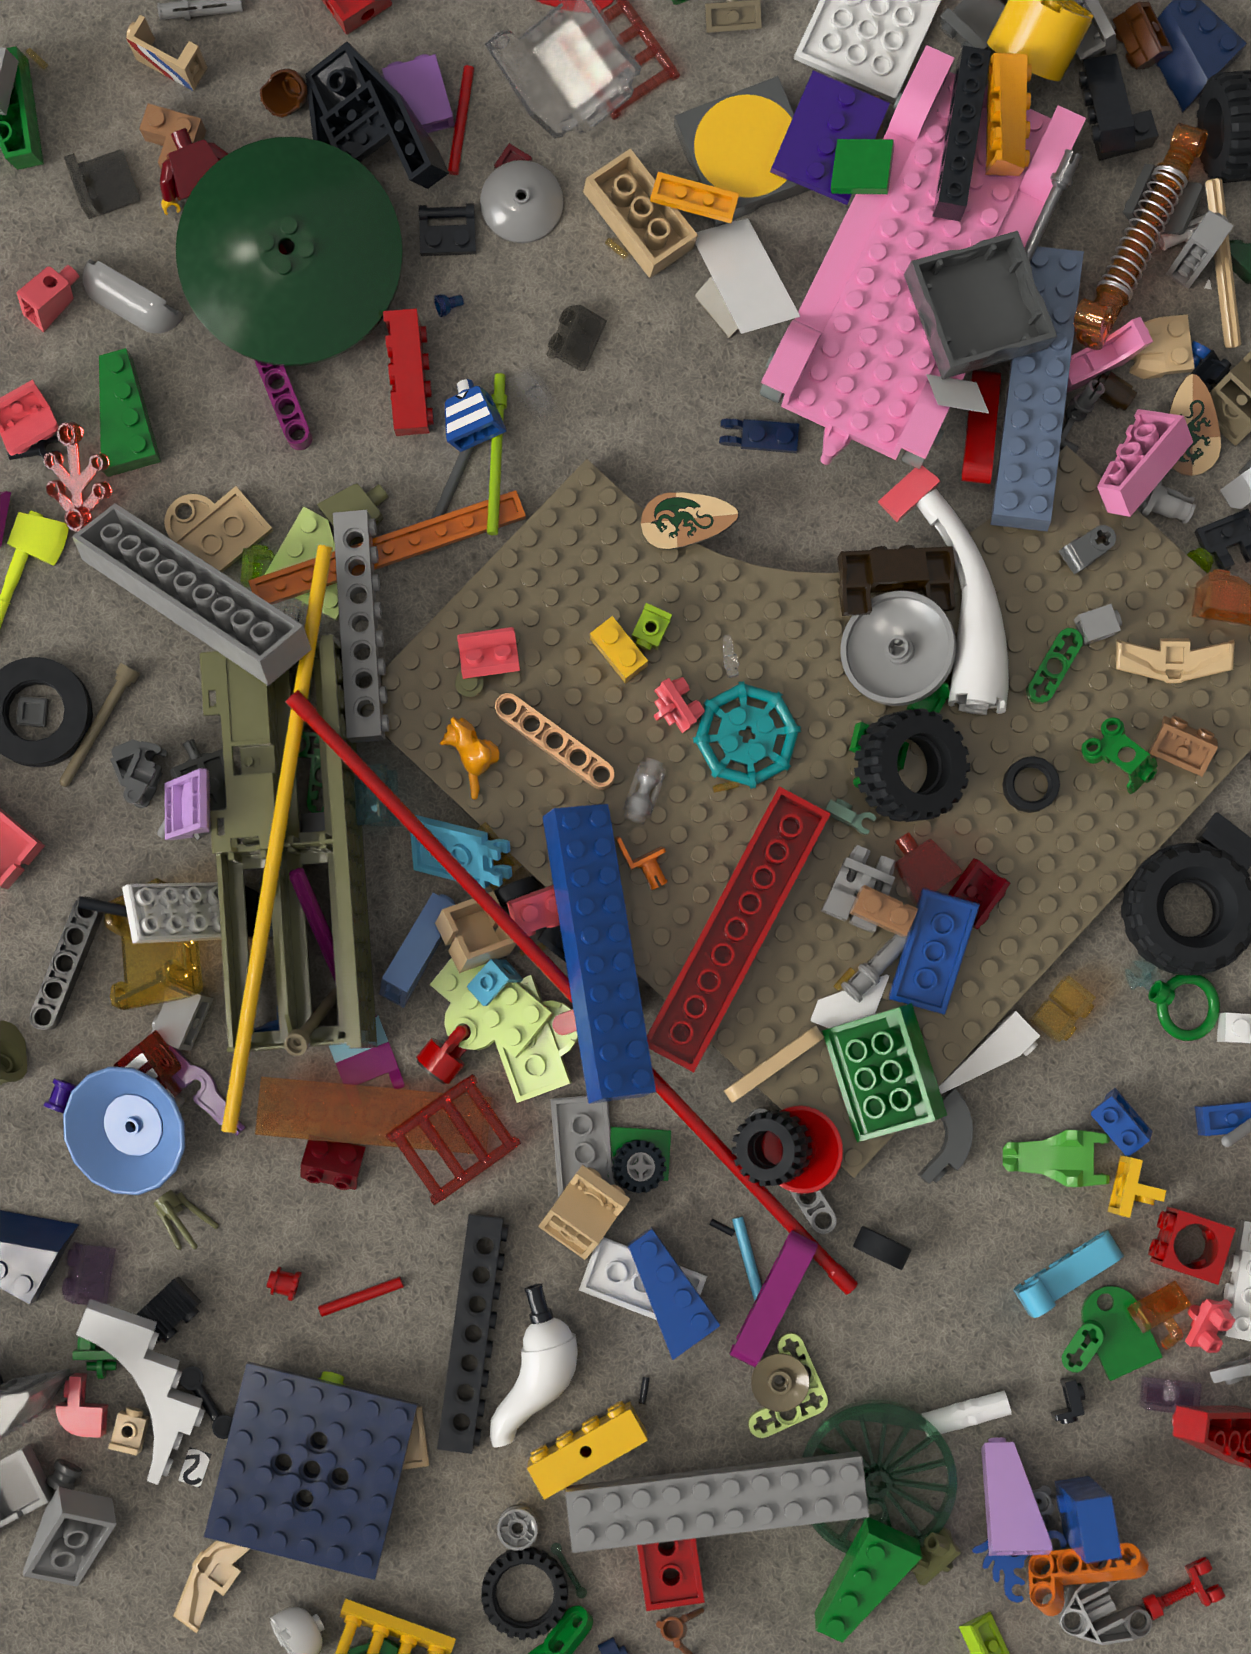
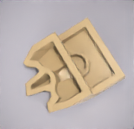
[1129,314,1195,379]

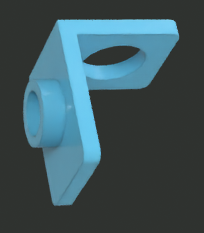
[467,959,523,1006]

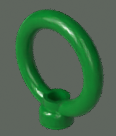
[1148,974,1220,1041]

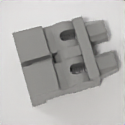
[820,845,896,933]

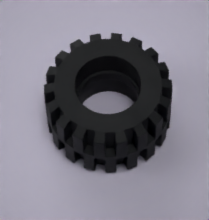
[732,1110,813,1187]

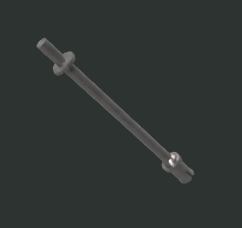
[1024,149,1083,262]

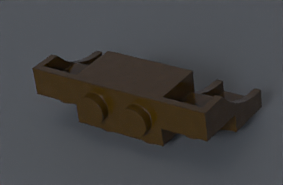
[837,545,956,616]

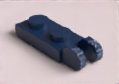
[719,419,799,453]

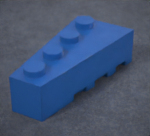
[628,1227,720,1360]

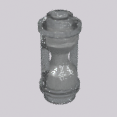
[623,758,666,825]

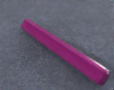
[289,867,336,983]

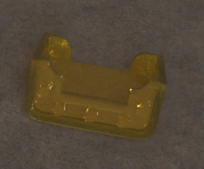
[104,878,203,1010]

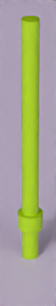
[487,373,507,535]

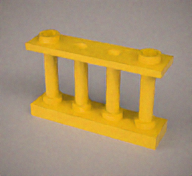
[335,1599,456,1654]

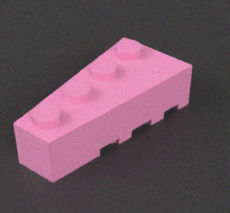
[1097,409,1193,517]

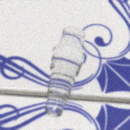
[723,635,739,678]

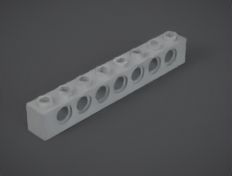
[333,510,389,743]

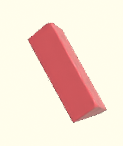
[878,466,941,522]

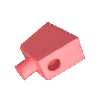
[16,265,79,332]

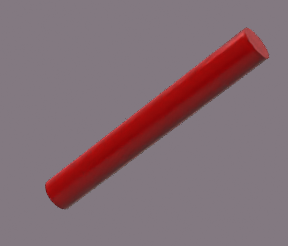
[318,1277,404,1317]

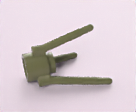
[153,1190,219,1250]

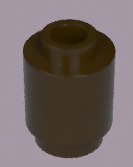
[1094,372,1137,411]

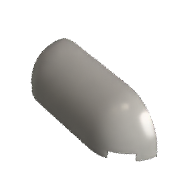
[82,259,184,334]

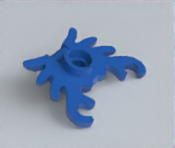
[972,1530,1067,1603]

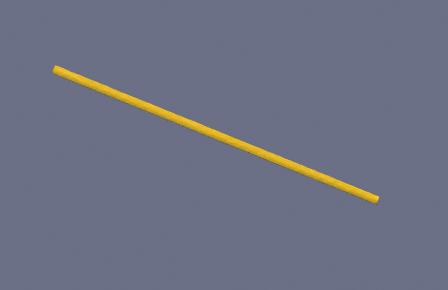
[221,545,332,1133]

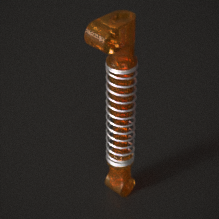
[1074,123,1208,350]

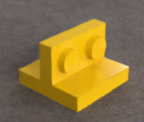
[1107,1155,1166,1218]

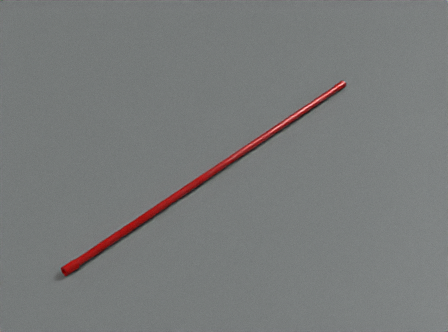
[285,690,858,1295]

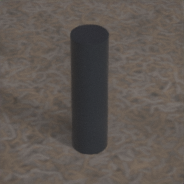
[709,1219,735,1237]
[639,1377,650,1405]

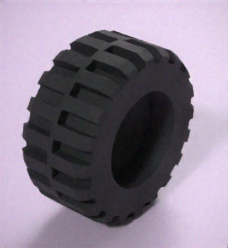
[1196,70,1251,183]
[854,709,970,822]

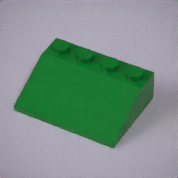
[822,1003,947,1142]

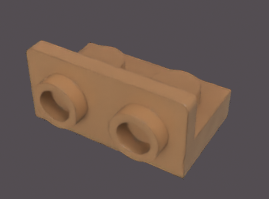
[1149,716,1218,777]

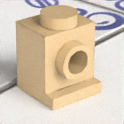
[108,1407,150,1455]

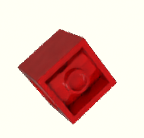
[1148,1207,1236,1285]

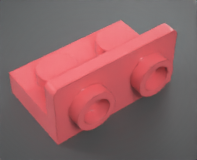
[457,627,520,679]

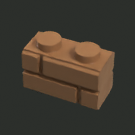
[850,885,918,937]

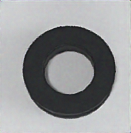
[0,657,93,767]

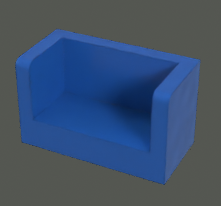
[1195,1101,1251,1136]

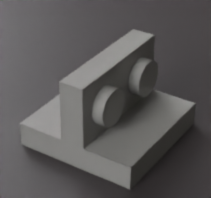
[1075,0,1117,63]

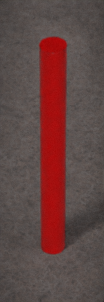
[448,65,474,175]

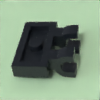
[1194,508,1251,573]

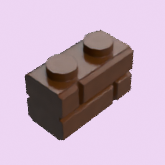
[1112,1,1173,70]

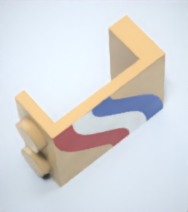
[126,15,207,91]

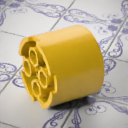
[987,0,1094,81]

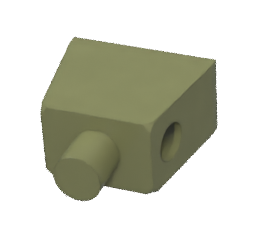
[317,483,389,546]

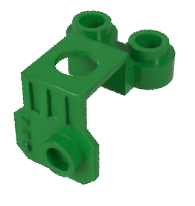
[1081,717,1158,794]

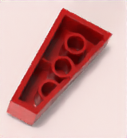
[383,308,434,436]
[1172,1405,1251,1469]

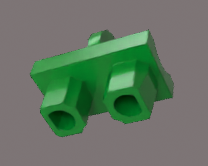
[72,1336,117,1379]

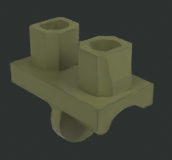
[910,1528,961,1586]

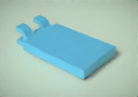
[410,815,512,888]

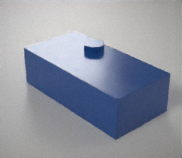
[1055,1476,1122,1563]

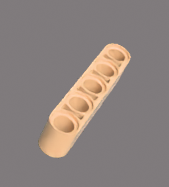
[495,693,614,790]

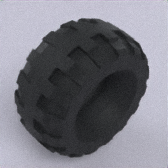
[1121,843,1251,975]

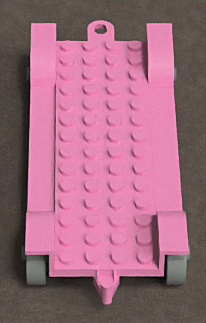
[760,45,1086,469]

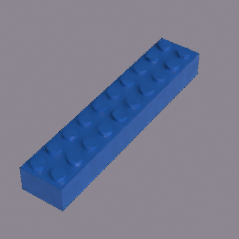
[542,804,656,1104]

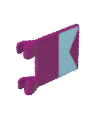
[329,1015,405,1107]

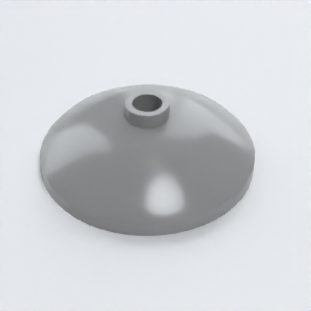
[480,160,563,243]

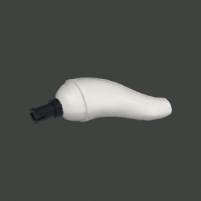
[490,1283,578,1447]

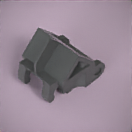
[110,739,168,808]

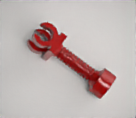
[1142,1557,1225,1620]

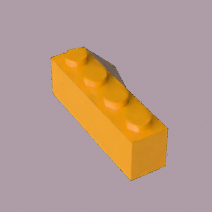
[985,53,1032,176]

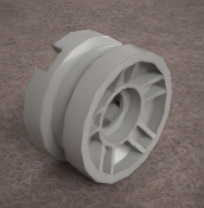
[497,1505,538,1550]

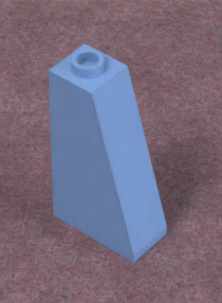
[379,893,455,1008]

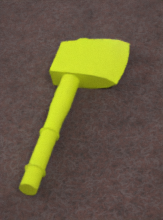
[0,511,70,628]

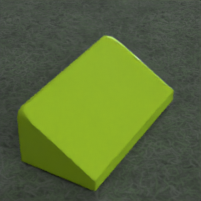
[959,1612,1010,1654]

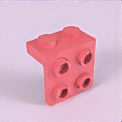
[0,379,59,456]
[498,885,560,936]

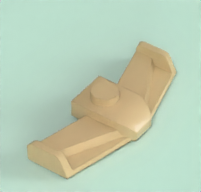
[1115,638,1235,683]
[173,1540,250,1634]

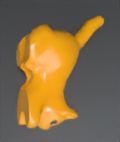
[439,717,500,800]

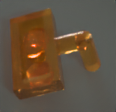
[1127,1280,1192,1350]

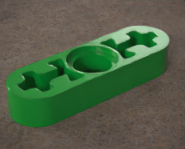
[1026,628,1083,704]

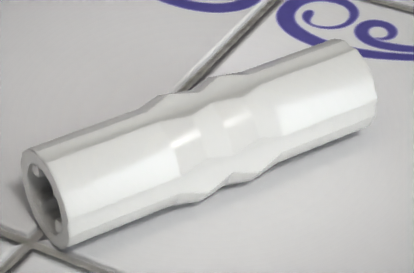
[920,1390,1012,1438]

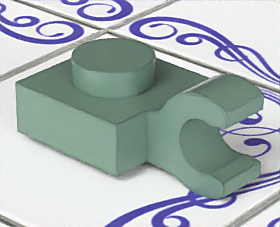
[825,799,877,835]

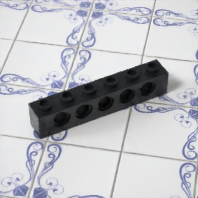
[932,45,991,221]

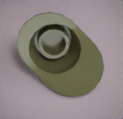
[0,1020,28,1086]

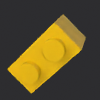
[590,616,648,684]

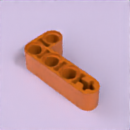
[1028,1543,1149,1616]

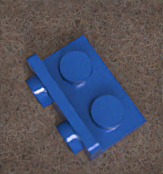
[1091,1088,1153,1157]

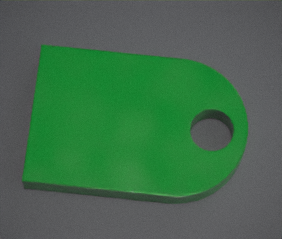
[1081,1285,1163,1381]

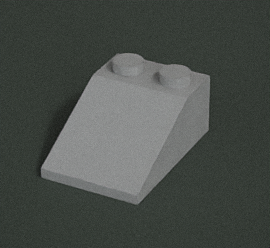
[23,1487,117,1587]

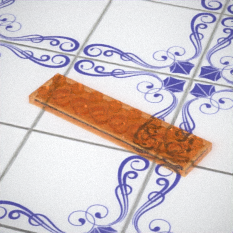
[255,1076,492,1155]

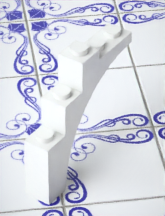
[76,1299,205,1485]

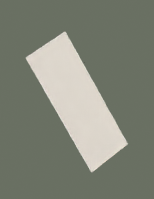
[695,219,800,334]

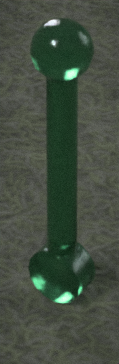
[550,1543,587,1599]

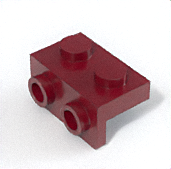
[948,858,1010,929]
[300,1135,366,1190]

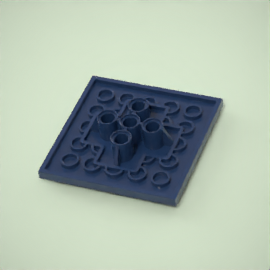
[204,1362,418,1580]

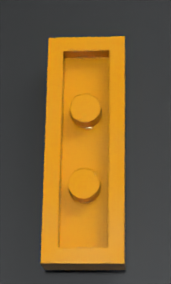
[650,172,739,224]

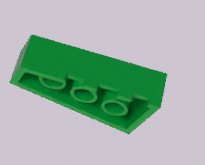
[0,46,44,170]
[99,348,161,477]
[814,1517,922,1643]

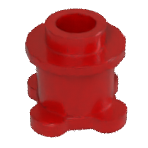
[266,1267,302,1301]

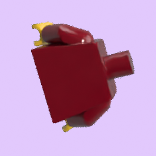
[160,128,229,215]

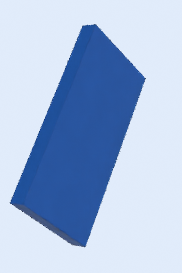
[888,887,980,1015]

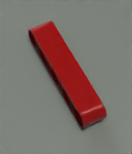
[961,370,1001,484]

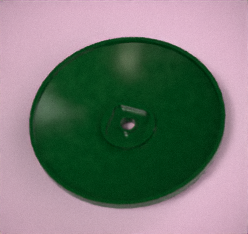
[176,137,403,366]

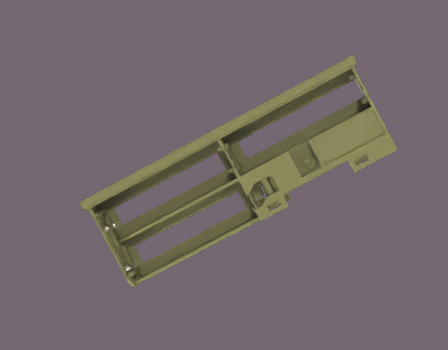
[200,634,377,1052]

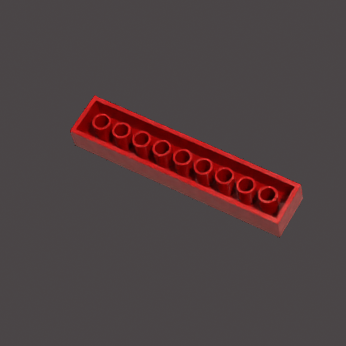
[647,786,831,1073]

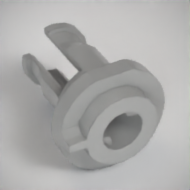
[1137,480,1196,524]

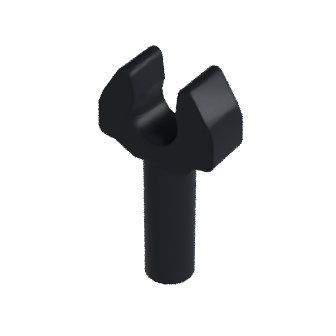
[7,435,62,463]

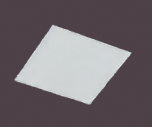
[926,374,989,413]

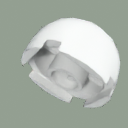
[270,1607,325,1654]

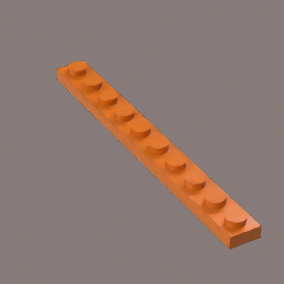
[248,490,526,605]

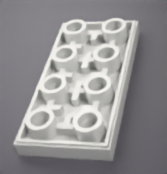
[122,882,221,943]

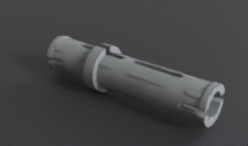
[157,0,243,21]

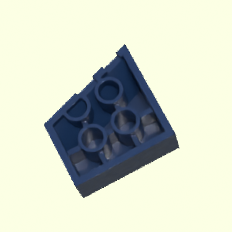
[1156,0,1247,113]

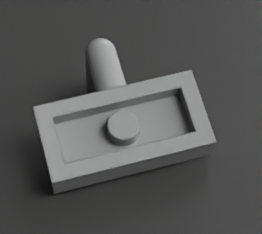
[1210,1354,1251,1385]

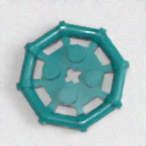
[693,681,801,789]

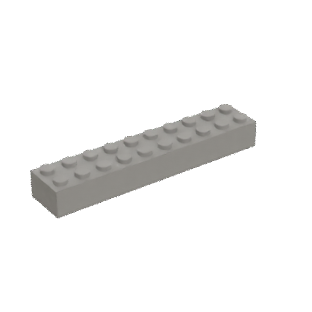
[72,503,311,686]
[565,1451,869,1553]

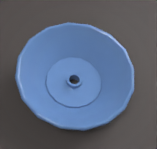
[63,1066,185,1195]

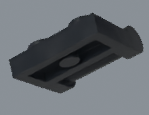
[418,203,476,256]

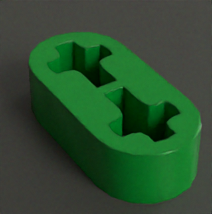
[1062,1320,1105,1372]

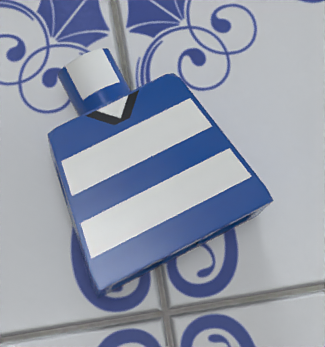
[445,379,507,452]

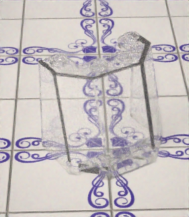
[485,0,642,139]

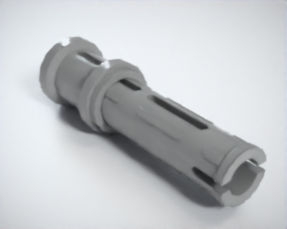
[841,934,908,1003]

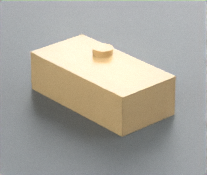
[583,148,698,278]

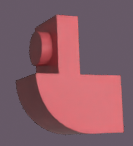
[56,1373,108,1438]

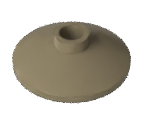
[751,1353,809,1412]

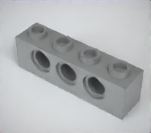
[1166,210,1233,289]

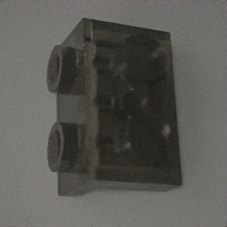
[547,304,607,371]

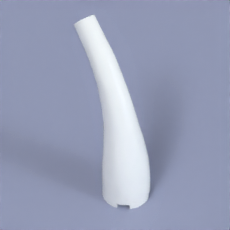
[916,489,1009,715]

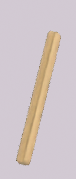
[1205,178,1241,348]

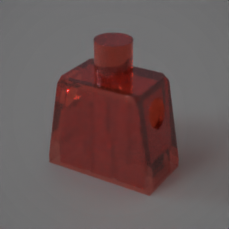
[895,832,963,905]

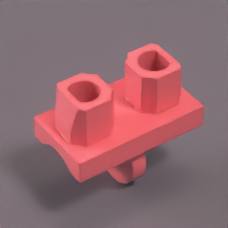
[653,677,705,734]
[1185,1299,1235,1353]

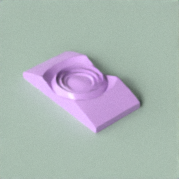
[165,769,210,840]

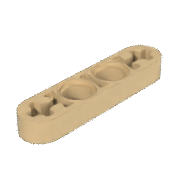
[724,1026,824,1103]

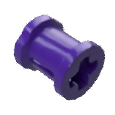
[44,1078,76,1113]

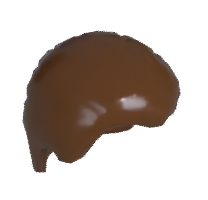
[260,69,307,118]

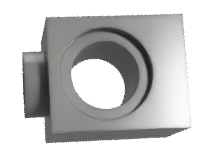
[1073,604,1122,646]

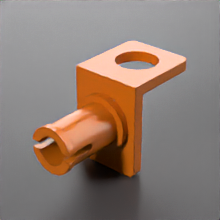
[615,836,668,890]

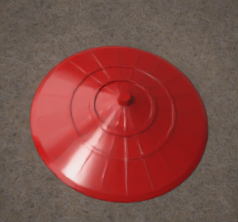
[761,1106,843,1194]

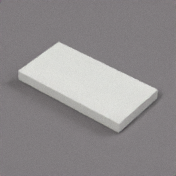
[579,1237,707,1320]

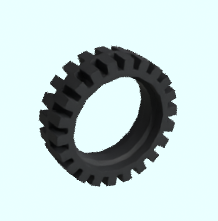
[481,1547,568,1640]

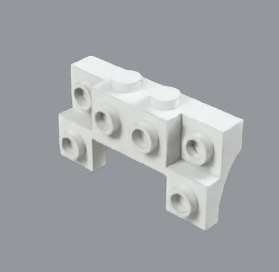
[1221,1220,1251,1341]

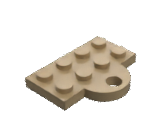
[164,486,273,573]

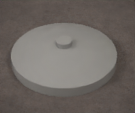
[841,591,956,706]

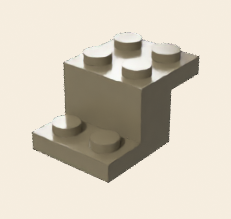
[1210,351,1251,446]

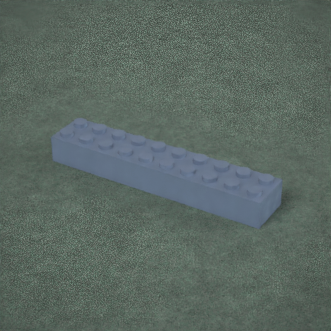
[990,246,1084,532]

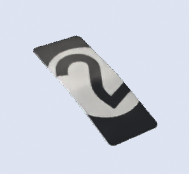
[178,1447,212,1488]

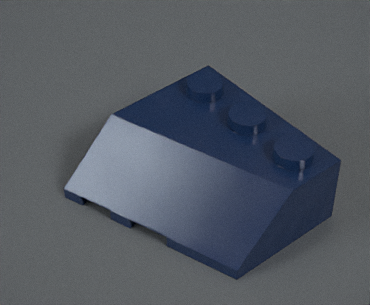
[0,1210,79,1304]

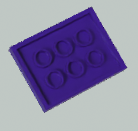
[770,70,890,205]

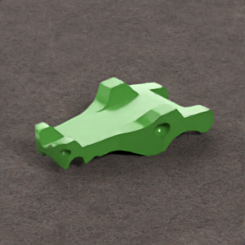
[1003,1129,1110,1187]

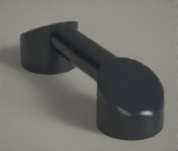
[180,1366,233,1439]

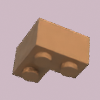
[140,103,206,168]

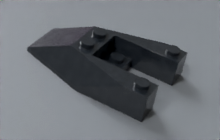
[305,42,449,189]

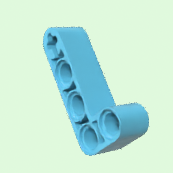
[1013,1230,1124,1318]

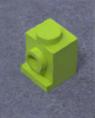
[632,603,672,651]

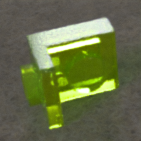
[240,545,275,587]

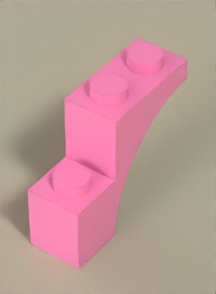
[1067,316,1153,393]

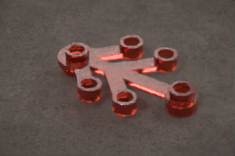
[43,422,112,532]

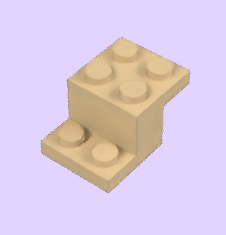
[538,1165,630,1260]

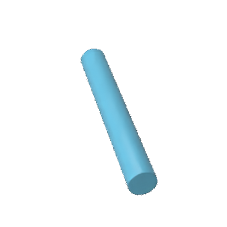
[732,1216,762,1301]

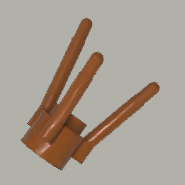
[656,1608,704,1654]

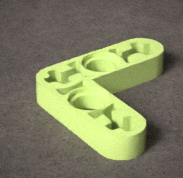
[748,1332,828,1438]

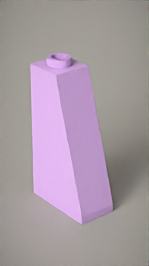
[981,1438,1052,1556]

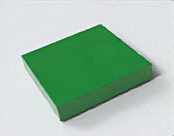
[831,139,894,194]

